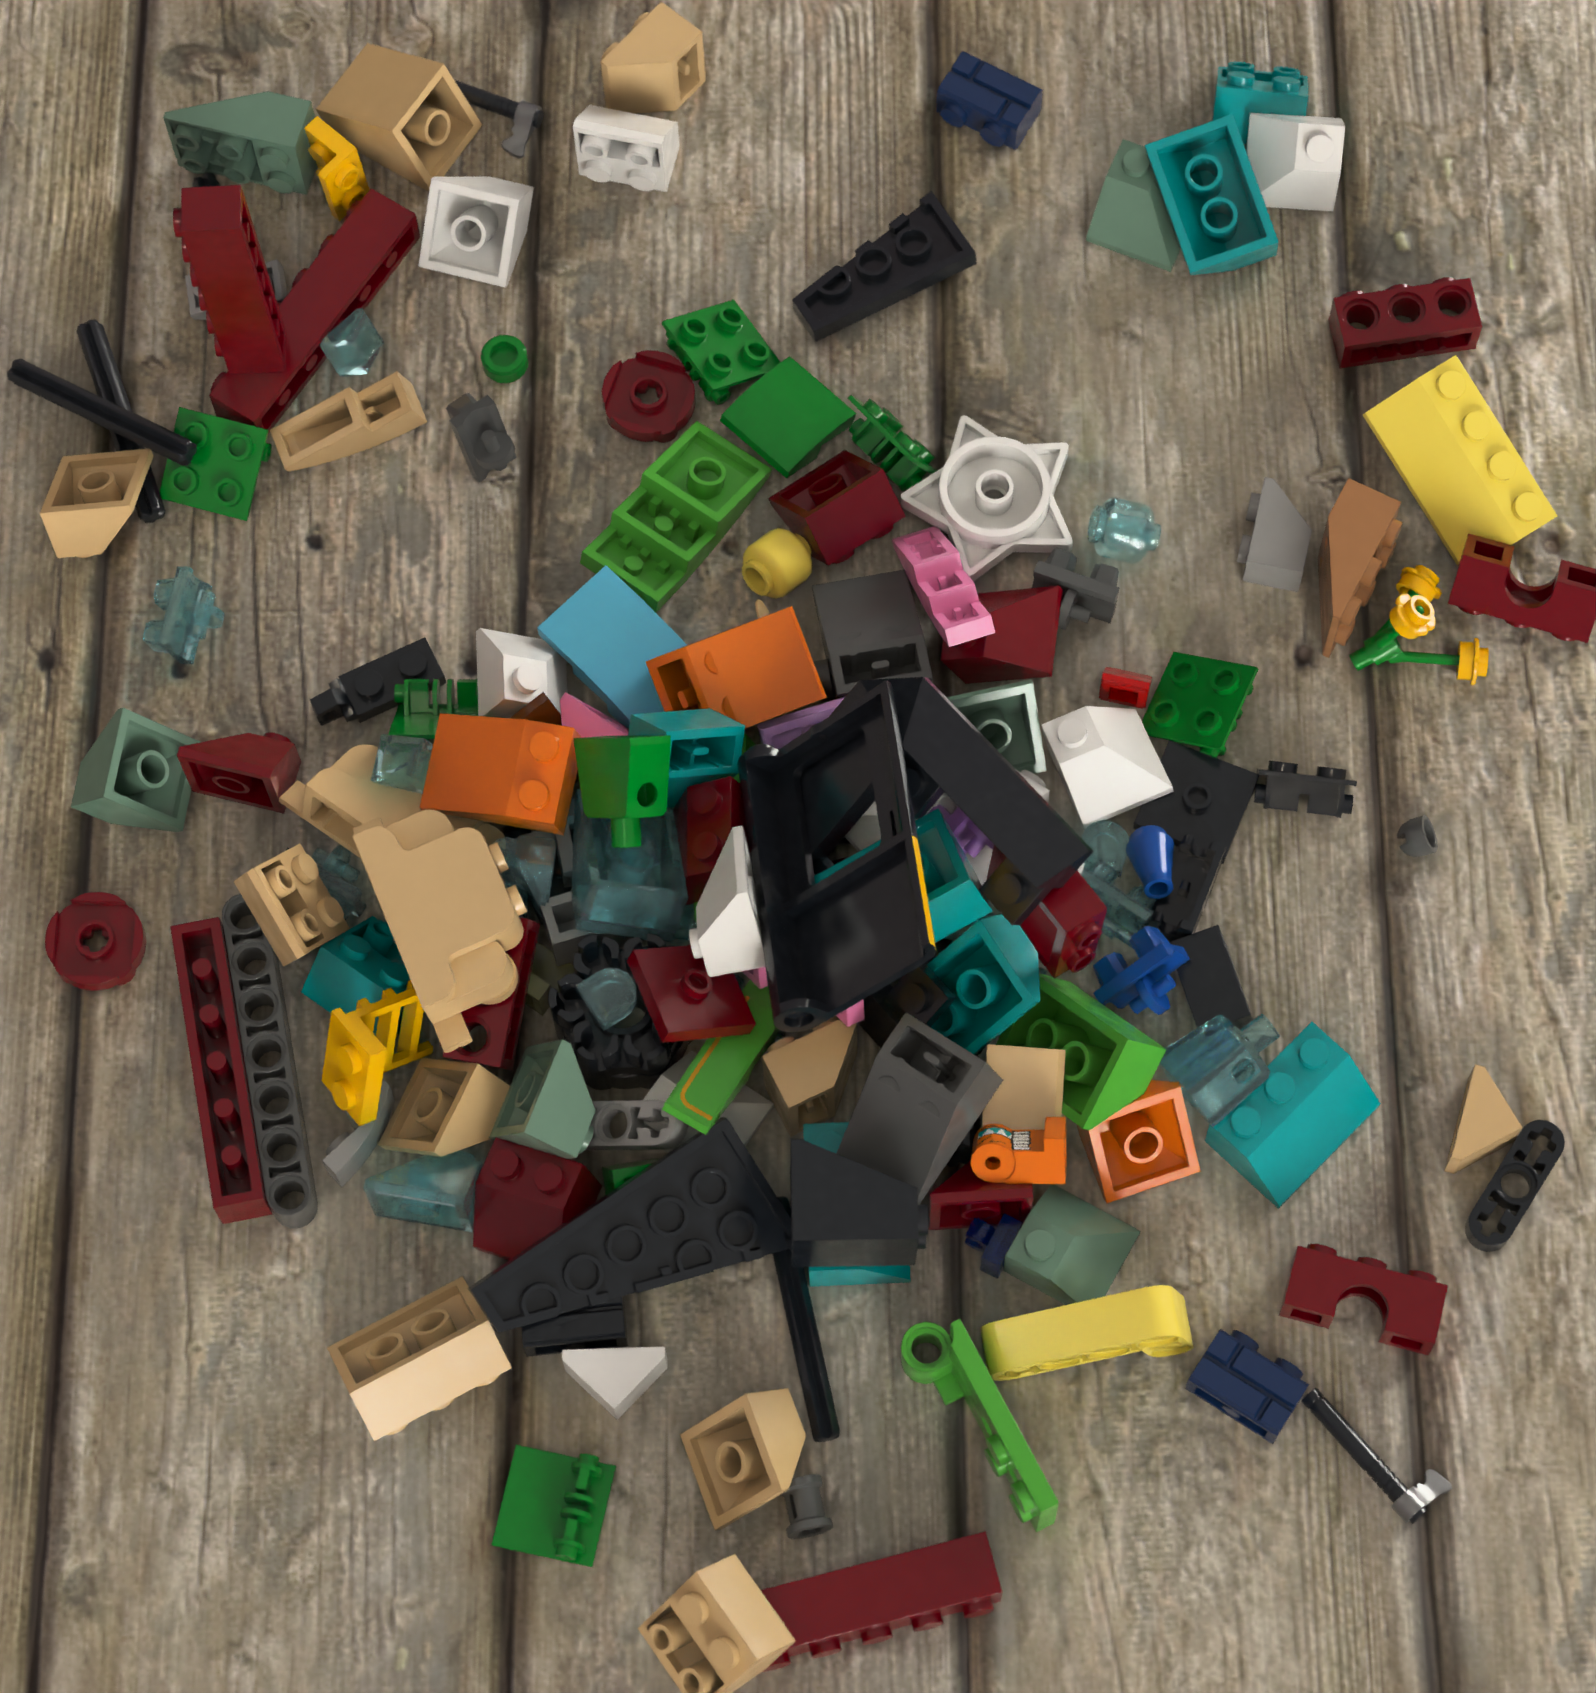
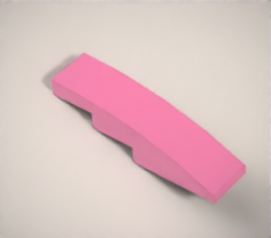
[892,526,995,647]

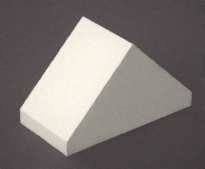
[562,1346,667,1420]

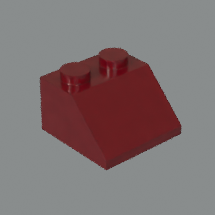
[768,450,906,566]
[668,776,749,908]
[473,1137,602,1260]

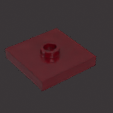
[627,945,756,1043]

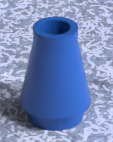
[1126,825,1174,899]

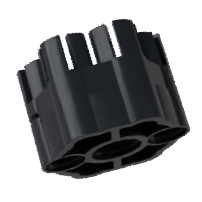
[548,933,693,1090]

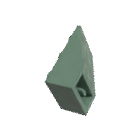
[163,91,317,195]

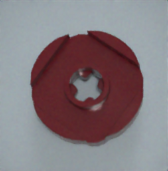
[602,350,696,443]
[45,892,146,991]

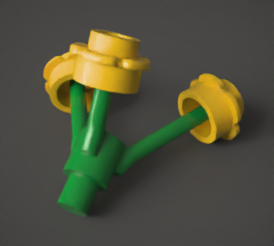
[1349,565,1489,685]

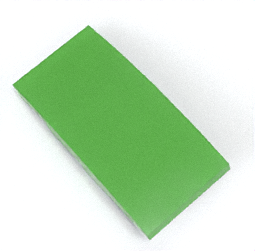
[580,421,772,613]

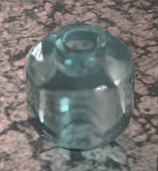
[1087,497,1161,564]

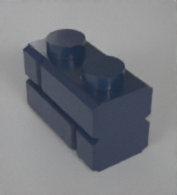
[936,51,1043,150]
[1185,1329,1309,1444]

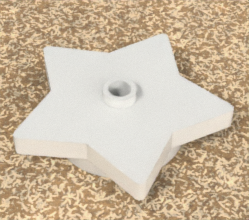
[901,415,1073,582]

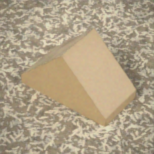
[1444,1064,1522,1174]

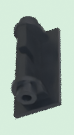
[1254,761,1357,818]

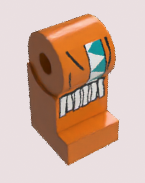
[970,1117,1067,1184]

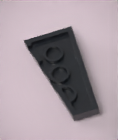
[792,191,977,342]

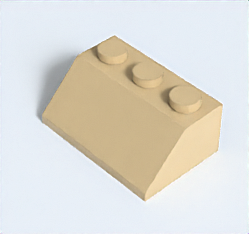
[327,1276,512,1441]

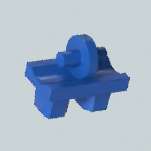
[1093,926,1190,1015]

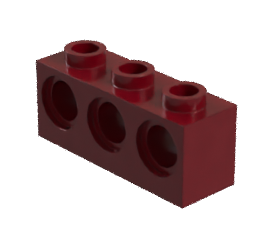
[1328,277,1483,369]
[439,918,540,1070]

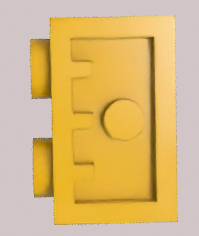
[304,116,370,221]

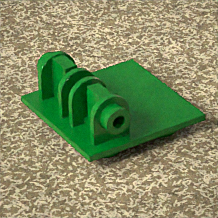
[661,300,780,405]
[848,395,937,492]
[160,407,272,521]
[1142,652,1259,758]
[388,679,478,745]
[491,1445,616,1568]

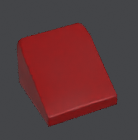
[1099,667,1152,709]

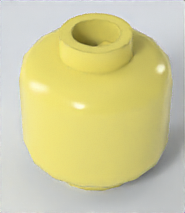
[742,528,812,599]

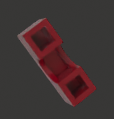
[1448,533,1596,643]
[1279,1244,1448,1355]

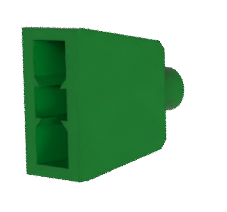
[574,735,671,848]

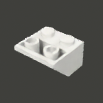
[573,105,680,192]

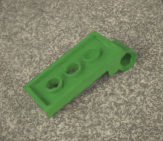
[901,1319,1059,1532]

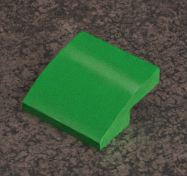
[720,356,856,479]

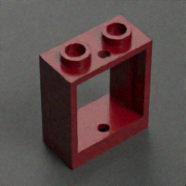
[986,845,1107,979]

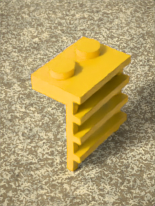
[321,980,433,1126]

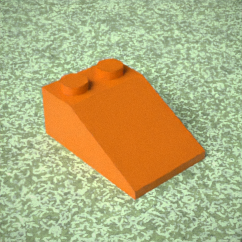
[419,713,582,835]

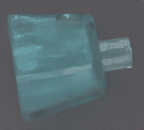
[1159,1013,1280,1127]

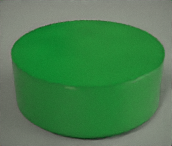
[481,335,528,383]

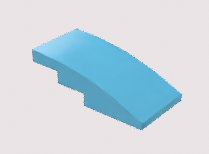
[537,565,687,729]

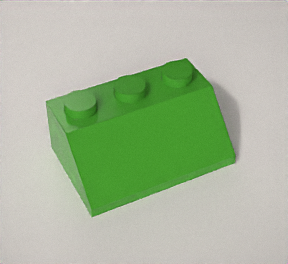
[996,973,1167,1130]

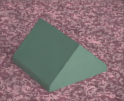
[947,679,1047,773]

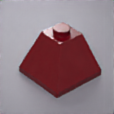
[940,585,1063,684]
[177,732,301,814]
[929,1160,1034,1231]

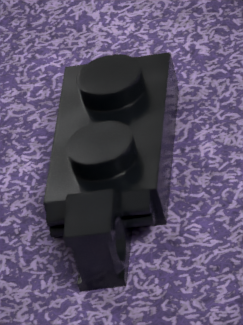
[310,637,446,726]

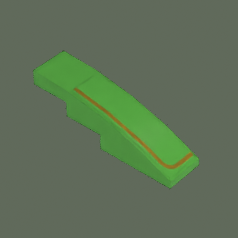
[662,979,779,1135]

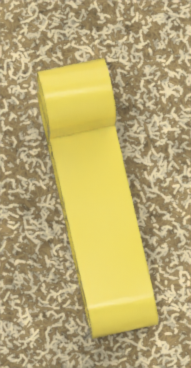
[980,1285,1193,1381]

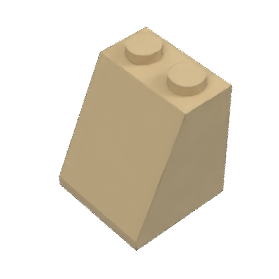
[316,43,483,191]

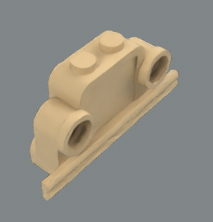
[279,744,507,877]
[352,810,528,1053]

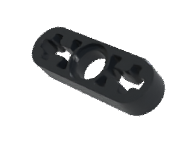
[1465,1120,1565,1252]

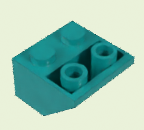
[1212,61,1309,145]
[628,708,745,808]
[301,916,410,1036]

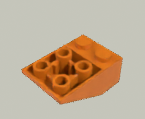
[645,606,827,729]

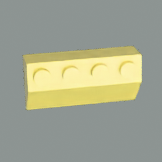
[1363,355,1557,566]

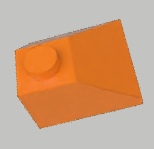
[1077,1080,1201,1203]

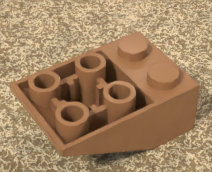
[1318,478,1403,658]

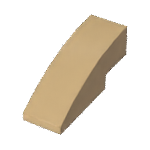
[270,371,427,472]

